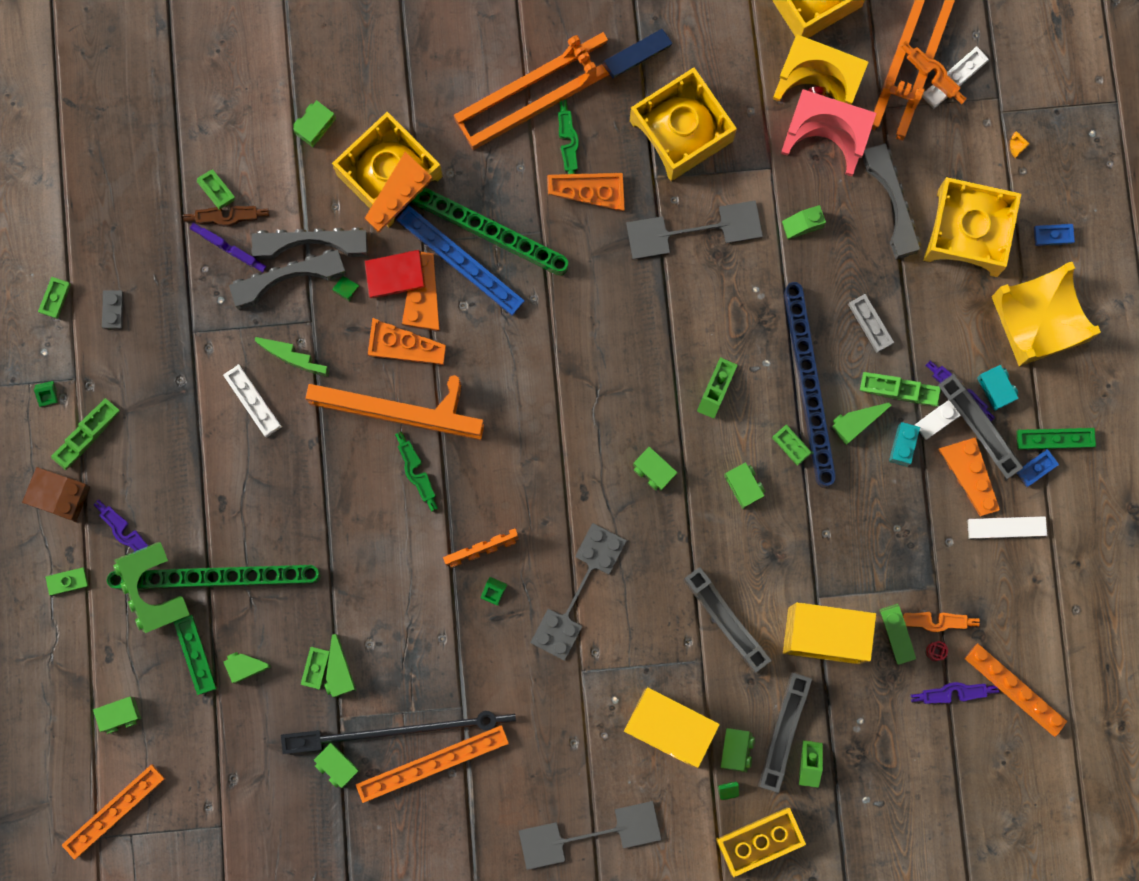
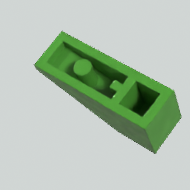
[697,357,737,419]
[831,403,891,445]
[879,603,916,665]
[325,634,356,698]

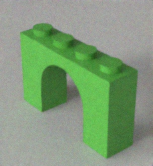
[113,542,190,633]

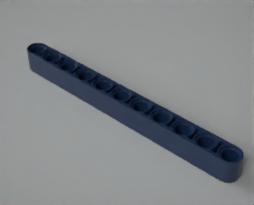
[784,282,835,488]

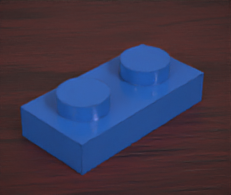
[1034,224,1075,246]
[1016,449,1059,487]

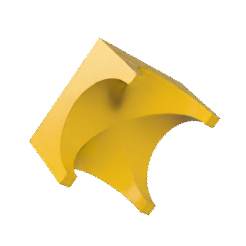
[773,34,868,105]
[923,177,1021,277]
[991,262,1101,366]

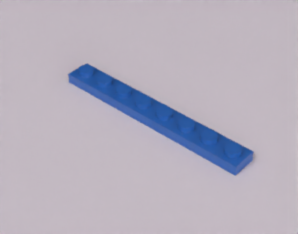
[397,206,524,316]

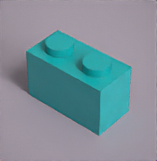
[977,365,1018,411]
[889,422,920,467]

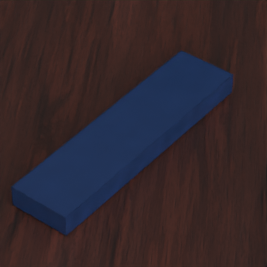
[602,29,673,79]

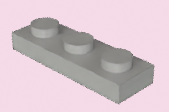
[848,294,894,353]

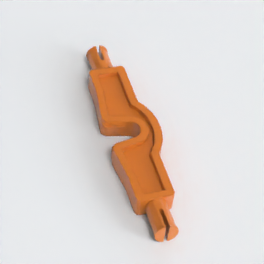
[900,41,967,104]
[903,612,980,632]

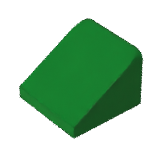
[332,276,359,302]
[34,381,58,407]
[481,577,507,606]
[717,782,739,800]

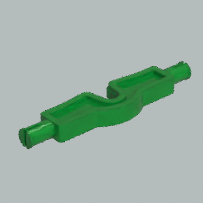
[558,100,579,174]
[395,431,439,512]

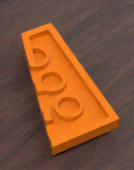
[365,152,433,233]
[547,173,624,211]
[402,252,440,331]
[368,318,446,365]
[938,437,1000,517]
[443,529,519,568]

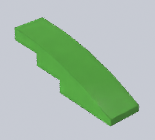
[255,337,329,377]
[860,372,941,407]
[51,398,120,470]

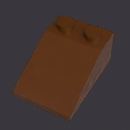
[22,467,90,522]

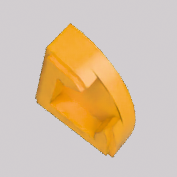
[1010,131,1030,158]

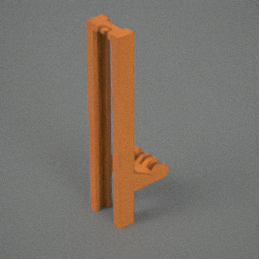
[871,0,955,141]
[454,32,610,150]
[305,375,484,440]

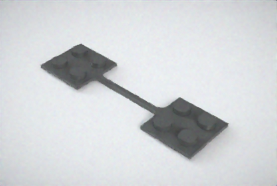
[626,200,763,259]
[530,523,627,661]
[519,801,661,870]

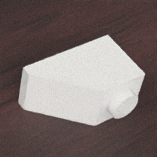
[915,400,960,440]

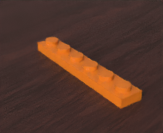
[965,643,1067,737]
[62,764,165,860]

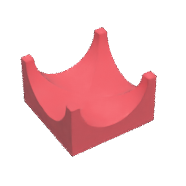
[781,89,876,176]

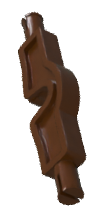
[183,206,269,227]

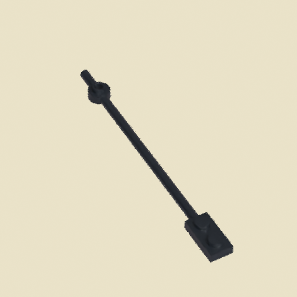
[281,711,516,754]

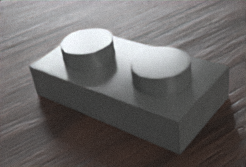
[102,290,124,329]

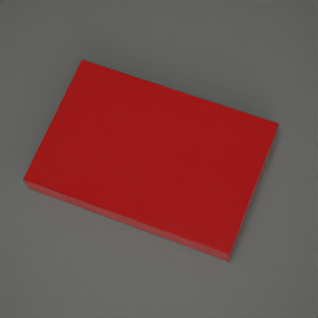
[365,250,425,299]

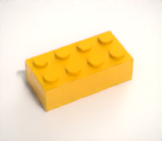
[716,807,806,877]

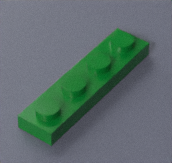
[1016,428,1096,450]
[174,615,217,695]

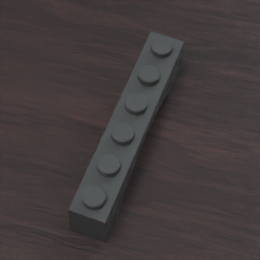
[862,143,921,260]
[252,227,368,260]
[229,249,346,310]
[938,372,1023,479]
[683,567,771,673]
[758,673,812,793]

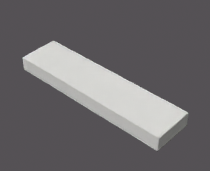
[922,46,989,109]
[223,364,282,438]
[968,517,1047,539]

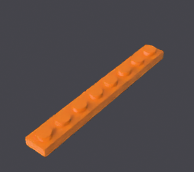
[356,725,509,803]

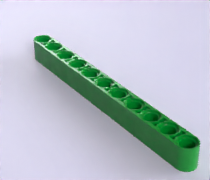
[410,187,568,276]
[107,565,321,590]

